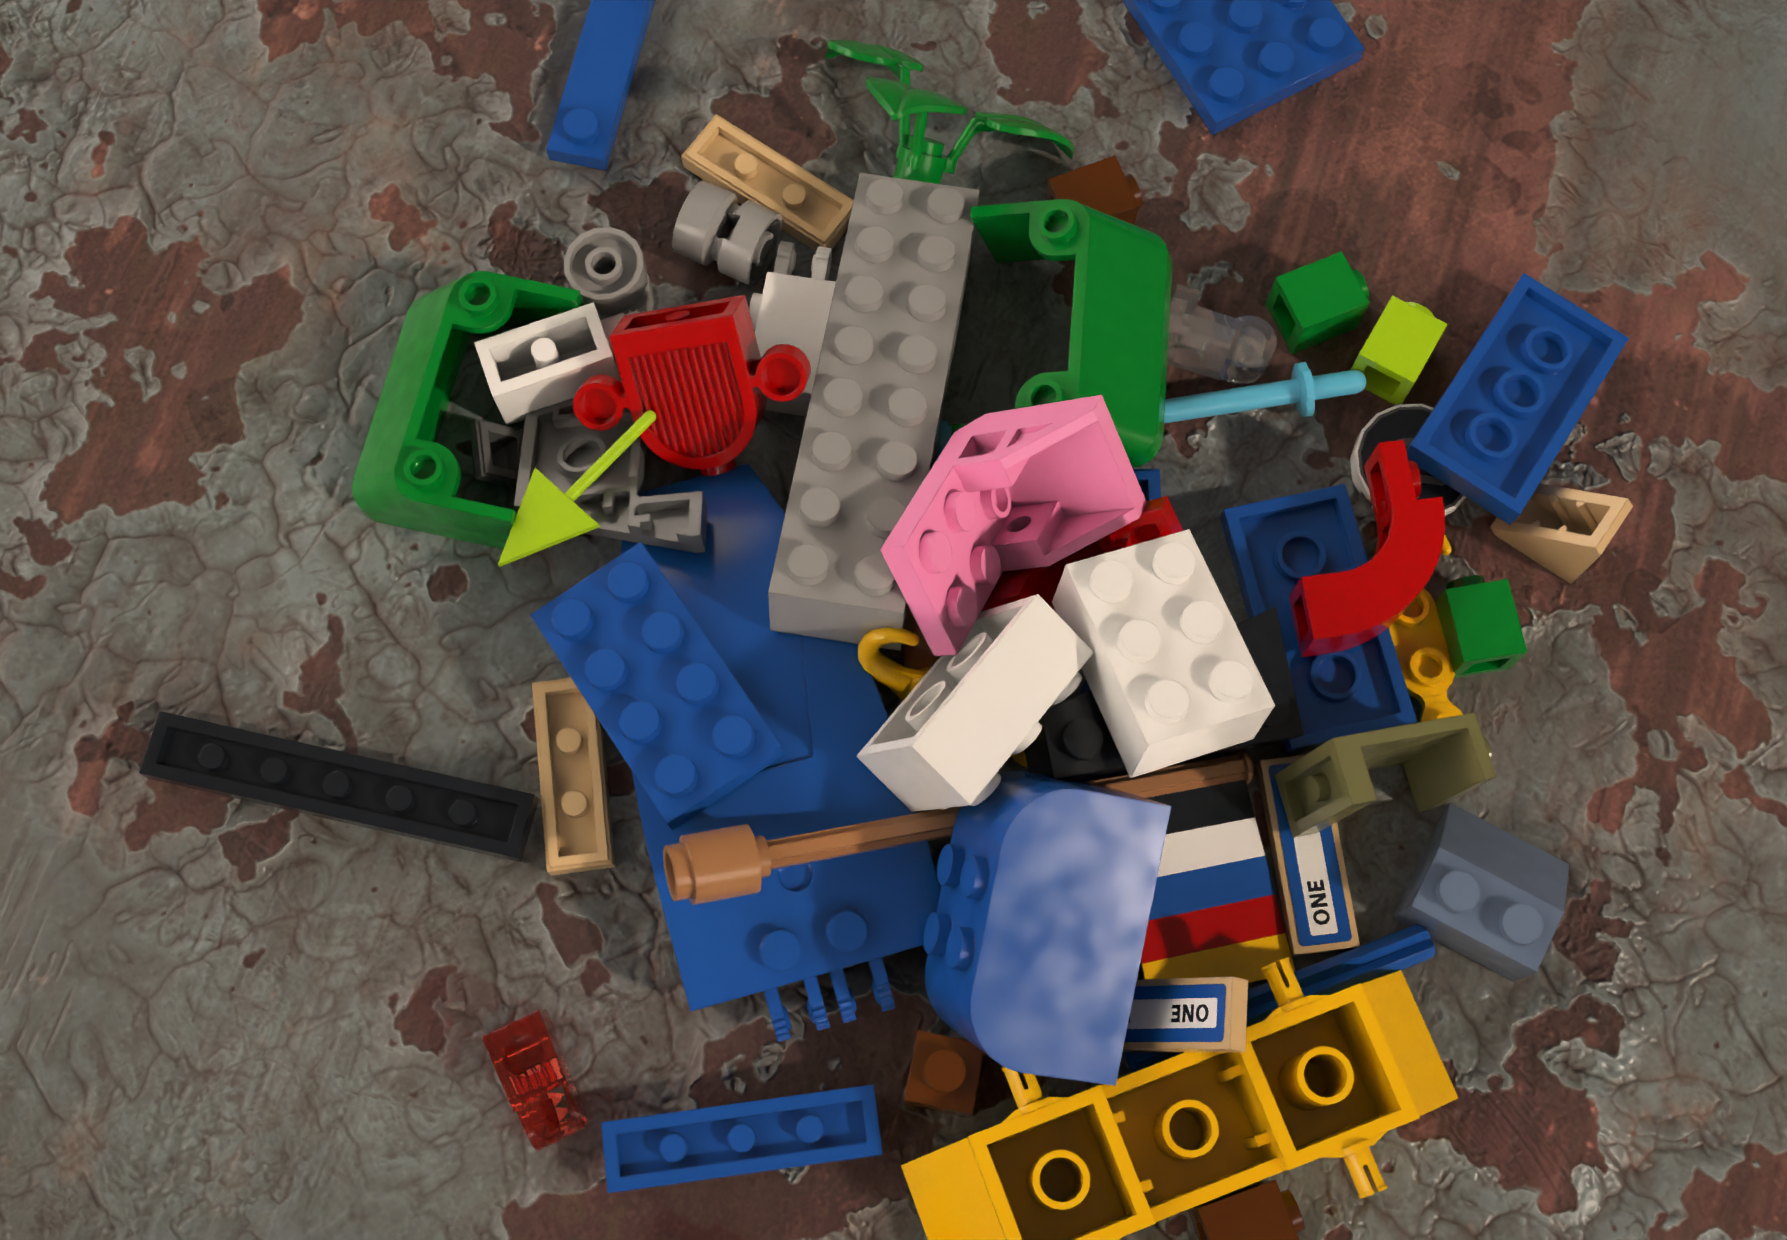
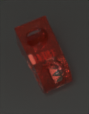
[482,1009,589,1151]

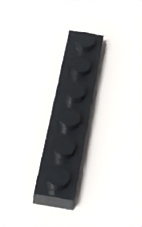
[139,711,539,862]

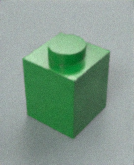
[1265,251,1370,354]
[1435,575,1527,678]

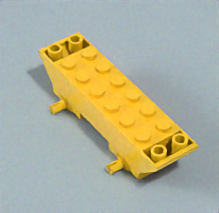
[901,957,1458,1240]

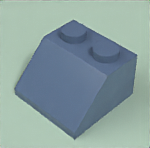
[1392,803,1569,982]

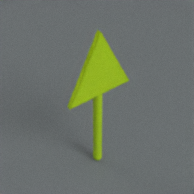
[498,410,656,567]

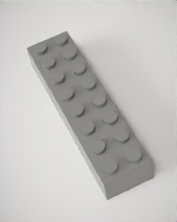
[768,173,980,651]

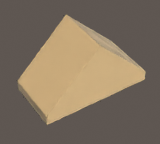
[1490,483,1633,584]

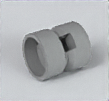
[672,180,783,286]
[564,227,654,320]

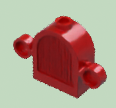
[573,295,811,476]

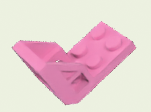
[880,395,1147,657]

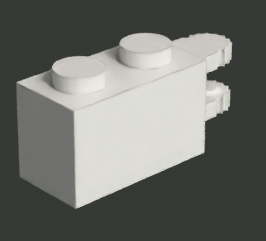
[749,241,836,416]
[474,302,644,426]

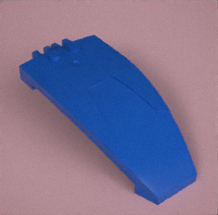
[621,464,941,1042]

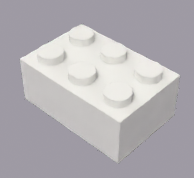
[1052,529,1275,778]
[856,594,1094,812]

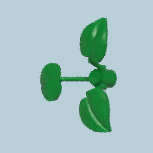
[825,40,1075,184]

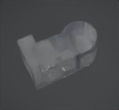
[1167,283,1277,385]

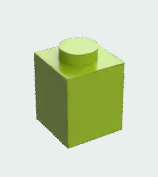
[1351,295,1448,405]

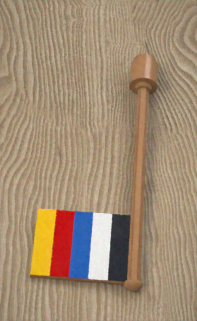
[663,750,1295,983]

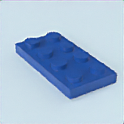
[1406,273,1629,525]
[1220,484,1417,755]
[530,541,786,831]

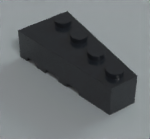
[1024,607,1304,780]

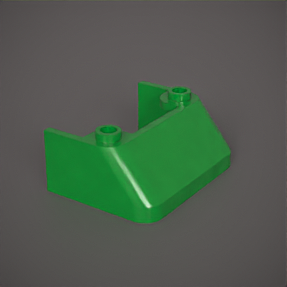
[951,199,1172,468]
[352,271,584,549]

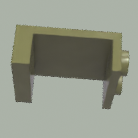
[1275,713,1496,838]

